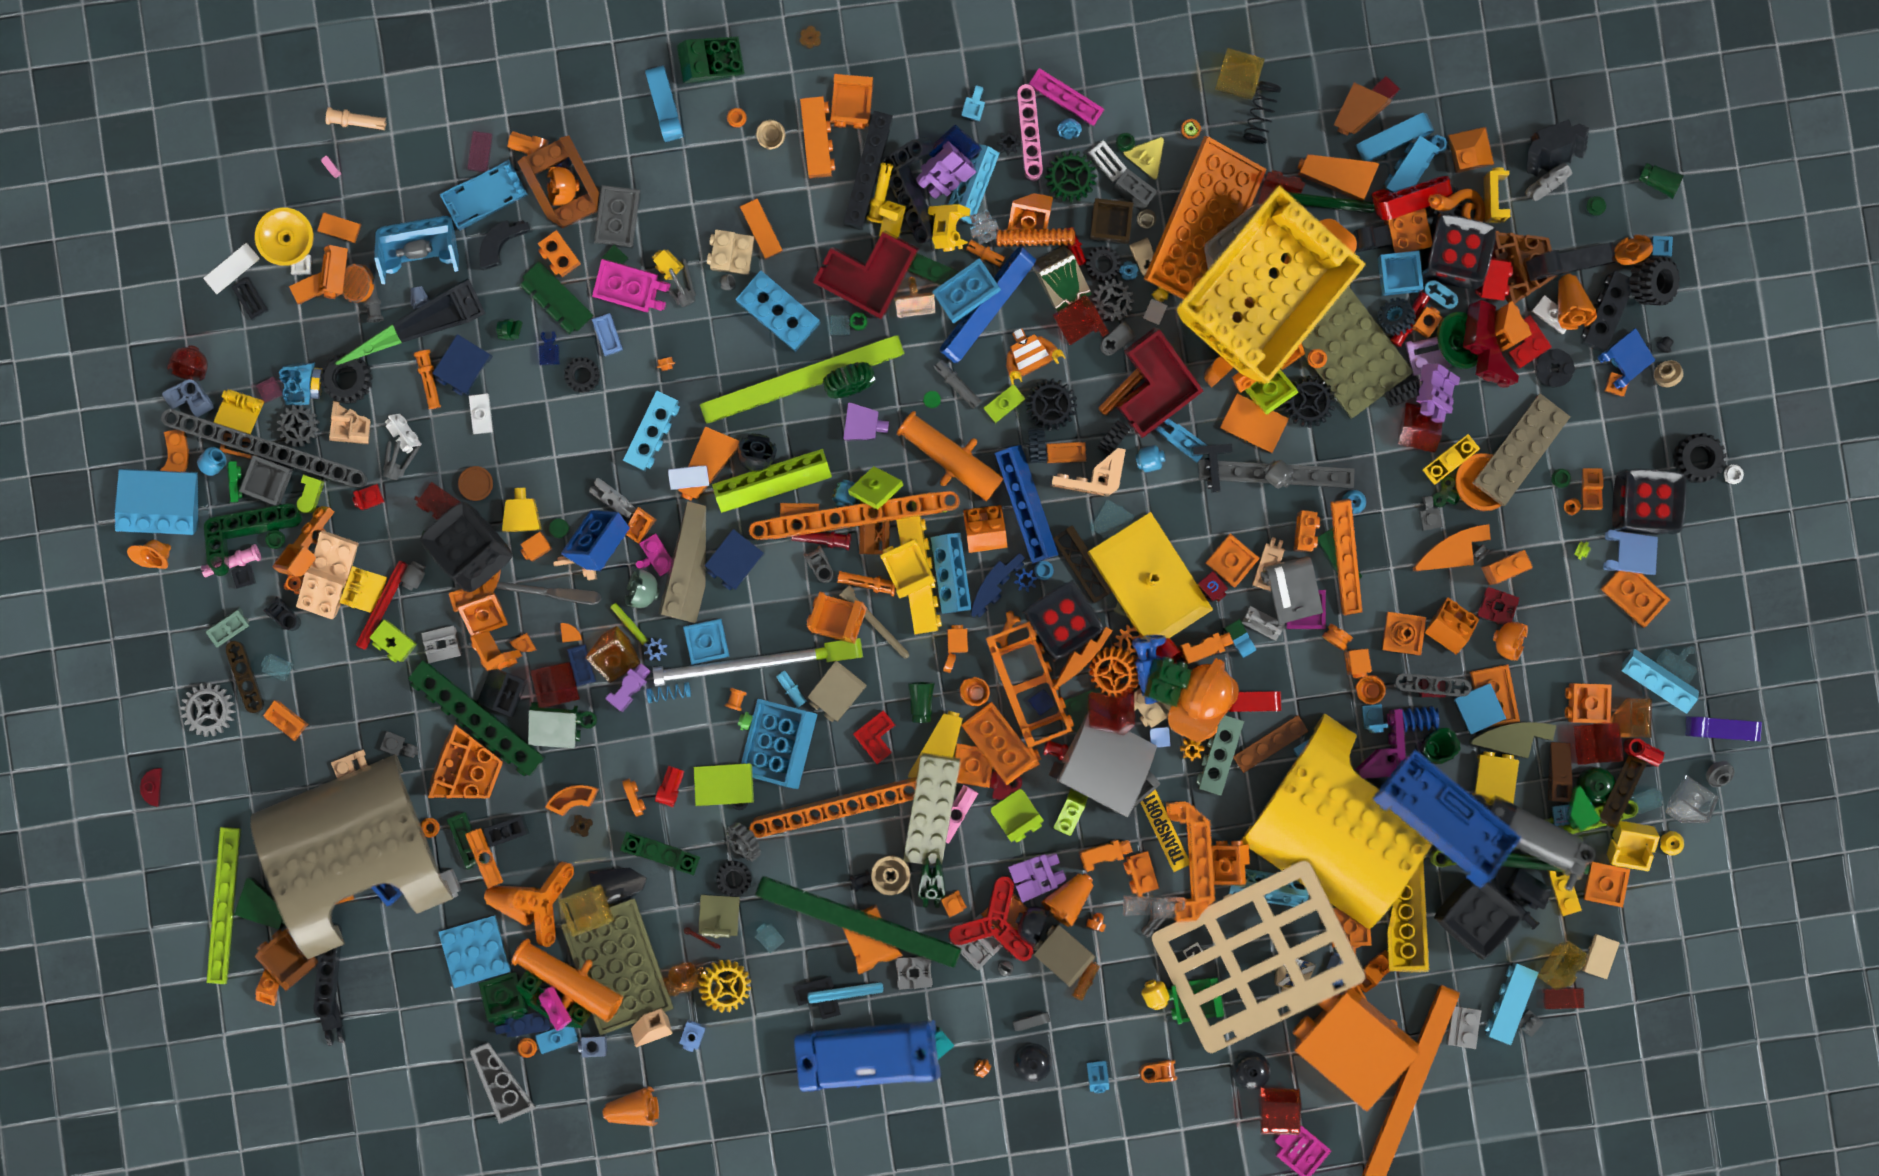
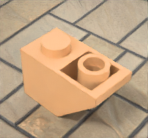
[631,1009,673,1047]

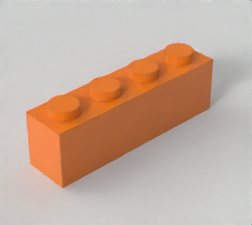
[800,96,835,178]

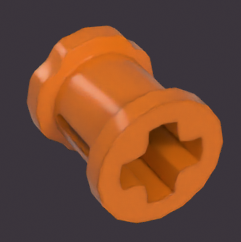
[725,688,747,711]

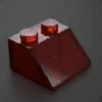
[1398,403,1443,453]

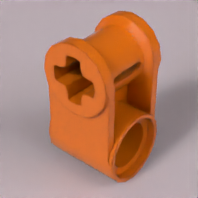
[1139,1060,1177,1083]

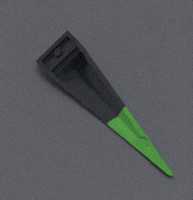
[335,278,486,365]

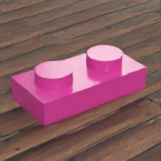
[539,987,571,1031]

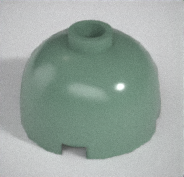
[625,568,660,608]

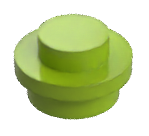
[1575,541,1591,560]

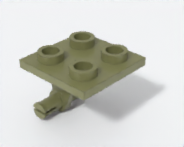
[699,895,740,939]

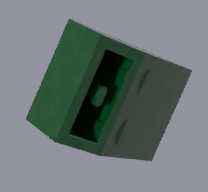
[677,37,745,83]

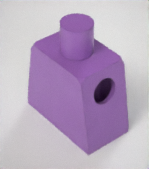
[844,403,889,441]

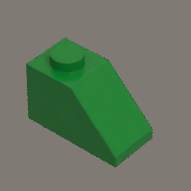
[1567,785,1601,832]

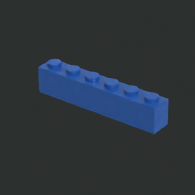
[995,445,1058,563]

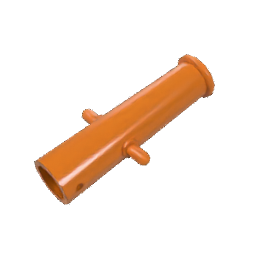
[896,411,1003,502]
[511,939,623,1022]

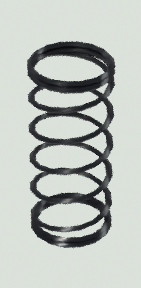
[1243,81,1281,144]

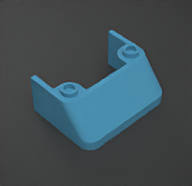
[374,216,459,284]

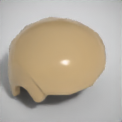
[756,119,786,149]

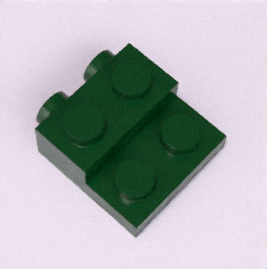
[1144,657,1192,707]
[478,972,528,1025]

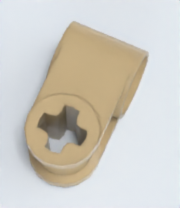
[1129,238,1154,276]

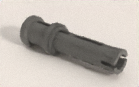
[361,263,384,323]

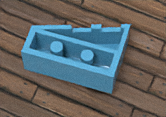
[1384,136,1440,193]

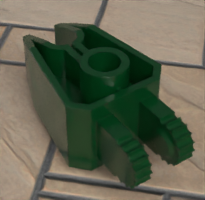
[918,858,945,908]

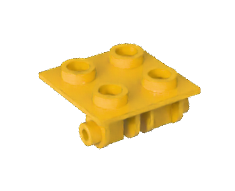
[213,389,265,434]
[339,566,387,613]

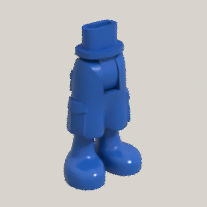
[1133,635,1166,704]

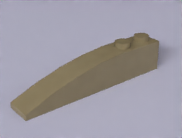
[658,501,706,623]

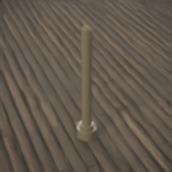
[838,585,909,659]

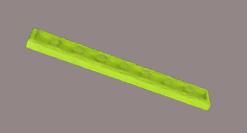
[206,827,241,984]

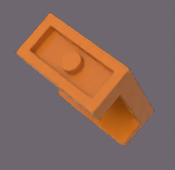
[830,74,873,129]
[807,592,867,644]

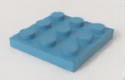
[438,915,511,988]

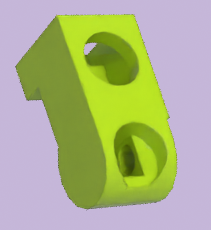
[297,475,325,513]

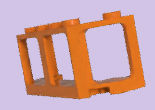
[986,622,1074,748]
[1166,801,1215,922]

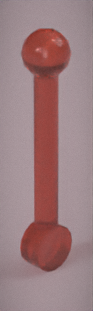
[684,927,721,949]

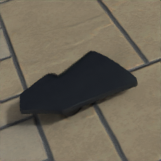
[589,867,647,907]

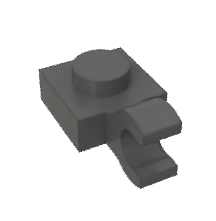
[1419,496,1443,531]

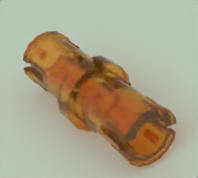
[1072,961,1101,1001]

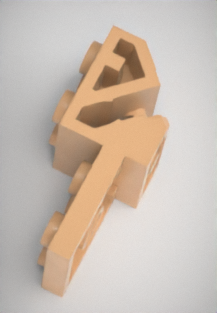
[296,530,359,620]

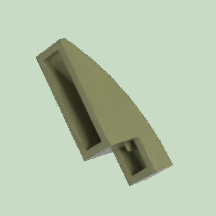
[1469,722,1557,758]

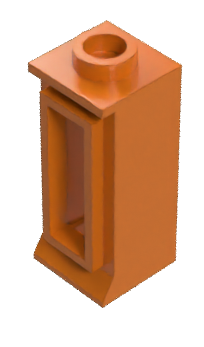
[318,245,348,299]

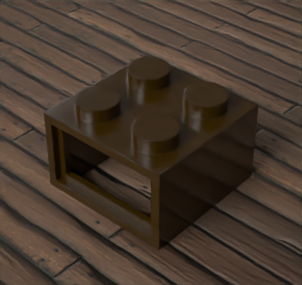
[1090,198,1134,244]

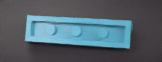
[948,143,1000,225]
[1228,869,1309,907]

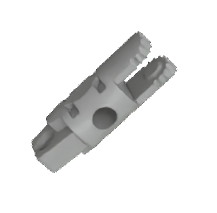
[1525,163,1572,201]
[589,478,636,518]

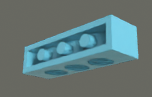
[623,391,680,472]

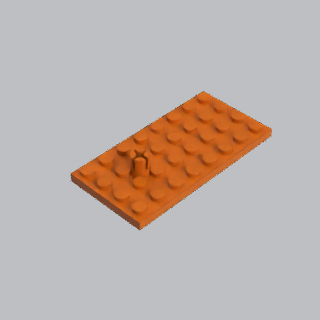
[1144,136,1267,300]

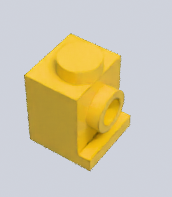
[652,250,684,280]

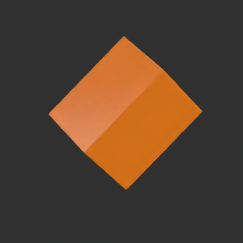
[457,592,508,636]

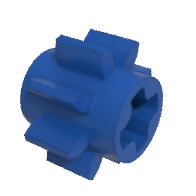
[1014,568,1038,592]

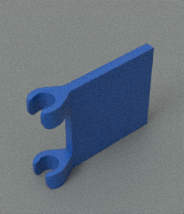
[1598,328,1655,389]

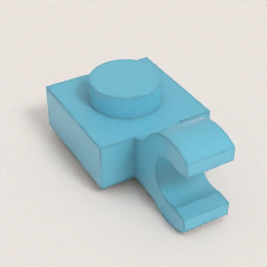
[961,86,985,122]

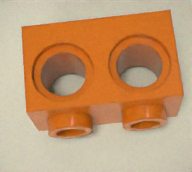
[538,230,581,277]
[1344,649,1372,678]

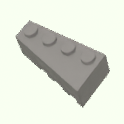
[470,1042,536,1124]

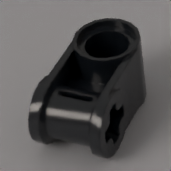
[263,596,301,631]

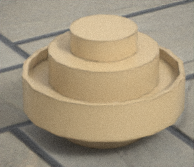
[1654,360,1683,387]

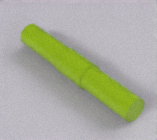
[610,603,649,645]

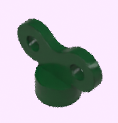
[1432,476,1460,508]

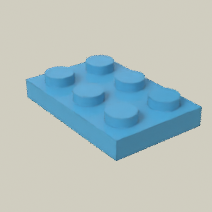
[932,258,1001,323]

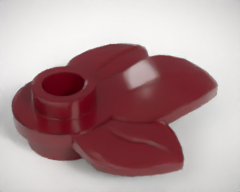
[990,772,1022,800]

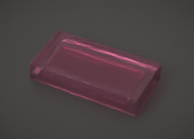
[467,131,493,172]

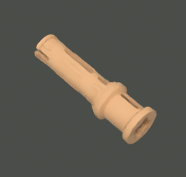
[326,107,386,130]

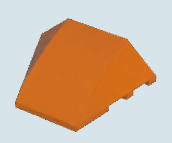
[427,724,503,798]

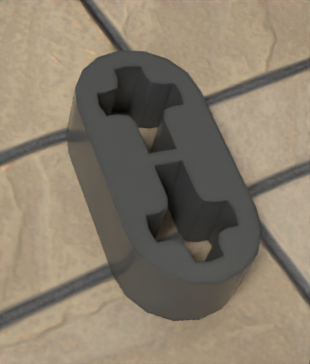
[1013,1012,1050,1031]

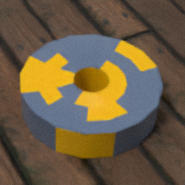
[311,368,323,399]

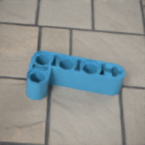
[645,65,684,142]
[1355,113,1434,161]

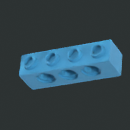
[931,533,972,614]

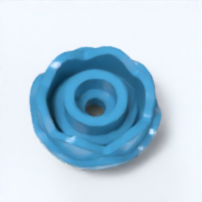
[1057,118,1082,139]
[1342,490,1366,514]

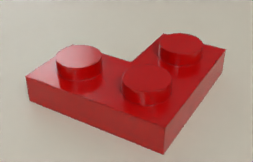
[1508,315,1552,369]
[853,710,895,764]

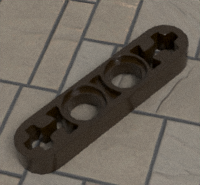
[225,641,264,713]

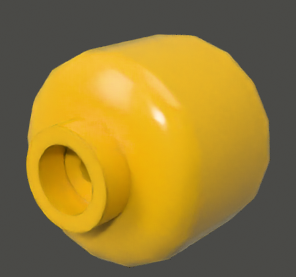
[1142,979,1170,1010]

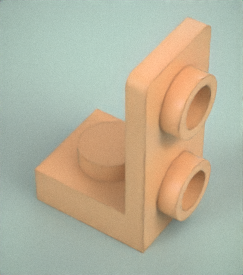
[553,556,597,581]

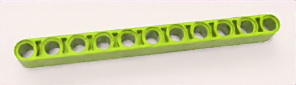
[700,335,905,423]

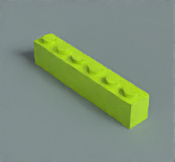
[712,449,832,513]

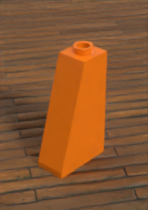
[1297,154,1379,201]
[678,427,740,501]

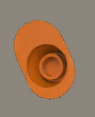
[127,539,171,569]

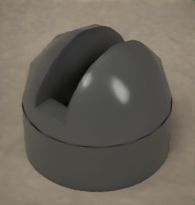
[719,274,736,290]
[998,960,1013,976]

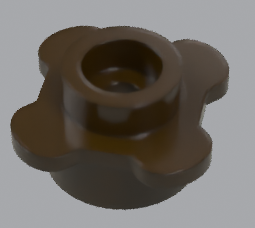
[570,815,593,837]

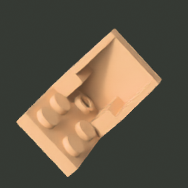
[1051,448,1126,497]

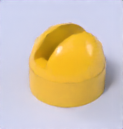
[1151,287,1169,302]

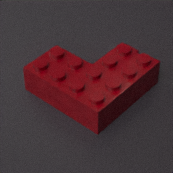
[813,231,919,319]
[1115,327,1203,438]

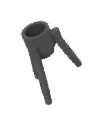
[662,259,696,308]
[383,441,422,480]

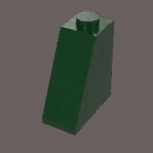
[234,877,286,930]

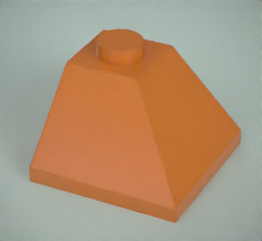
[1448,127,1494,173]
[1007,193,1053,231]

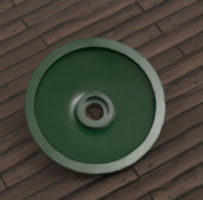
[1437,312,1478,369]

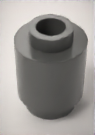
[400,561,426,591]

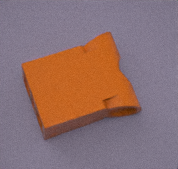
[843,905,903,975]

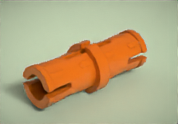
[966,239,1005,268]

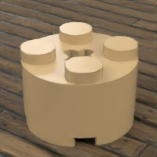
[871,855,910,895]

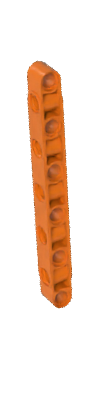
[749,491,960,540]

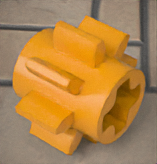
[1180,739,1204,761]

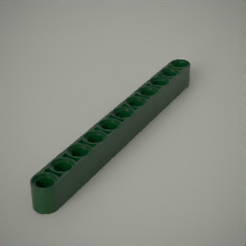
[755,876,962,968]

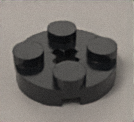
[1535,348,1575,388]

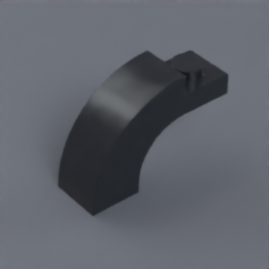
[479,220,532,270]

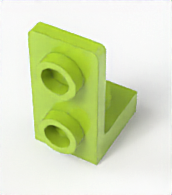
[1054,788,1088,836]

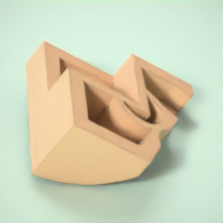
[329,401,370,444]

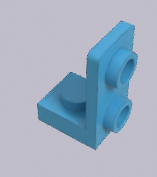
[1361,704,1388,733]

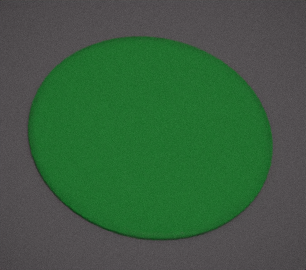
[924,391,941,408]

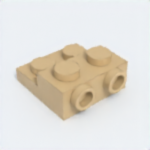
[707,230,755,275]
[1128,688,1171,728]

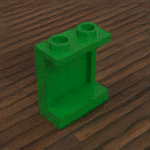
[1168,976,1224,1024]

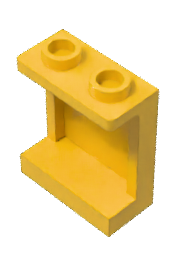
[1484,167,1511,223]
[880,538,936,598]
[1472,751,1519,804]

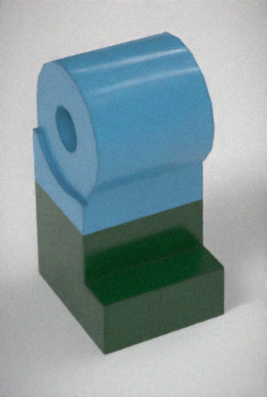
[1223,619,1256,658]

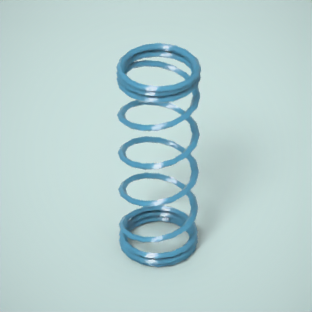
[646,682,691,703]

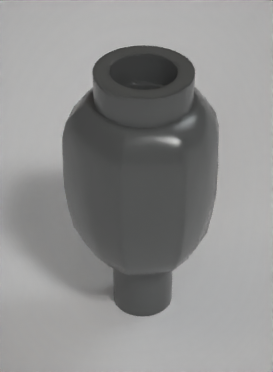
[396,239,432,259]

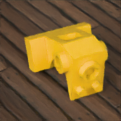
[928,204,970,252]

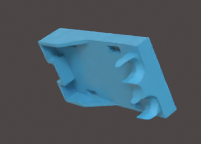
[440,160,528,230]

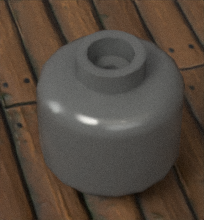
[1264,460,1294,489]

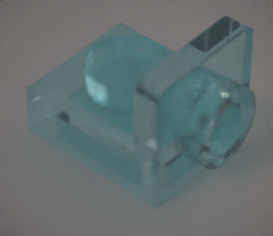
[755,923,785,954]

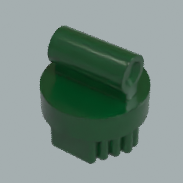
[496,319,523,341]

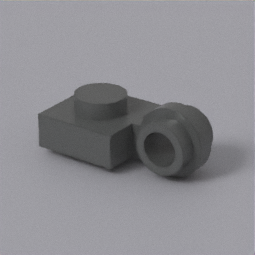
[380,731,419,758]

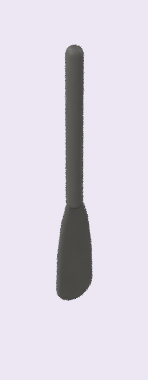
[496,582,601,605]

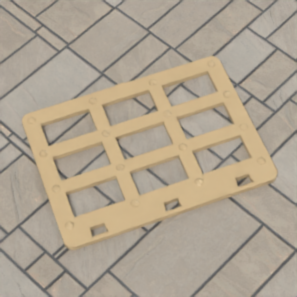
[1152,861,1365,1053]

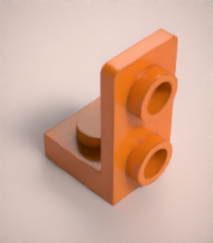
[256,969,280,1006]

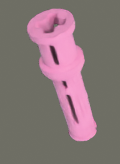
[201,544,261,578]

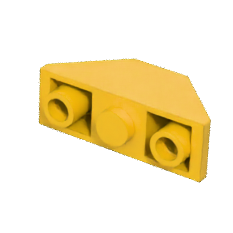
[1422,434,1480,485]

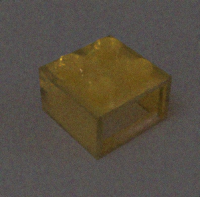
[1215,48,1265,100]
[559,884,614,937]
[1537,941,1588,990]

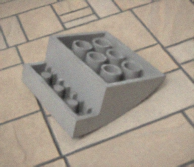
[1057,710,1157,817]

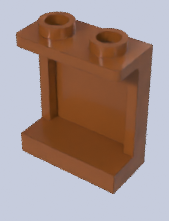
[255,928,318,991]

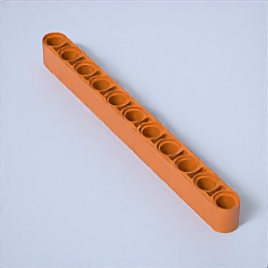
[749,777,917,838]
[1362,985,1460,1176]

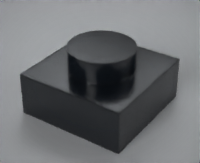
[231,565,256,589]

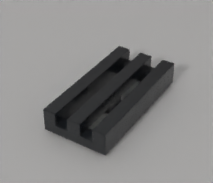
[232,277,269,320]

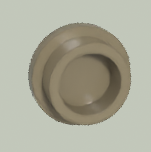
[1137,209,1156,229]

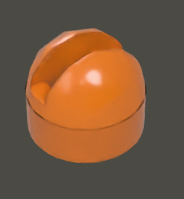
[1564,498,1581,515]

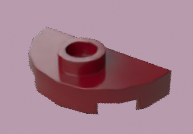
[140,768,162,807]

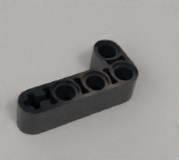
[1353,225,1393,252]

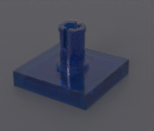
[929,125,982,160]

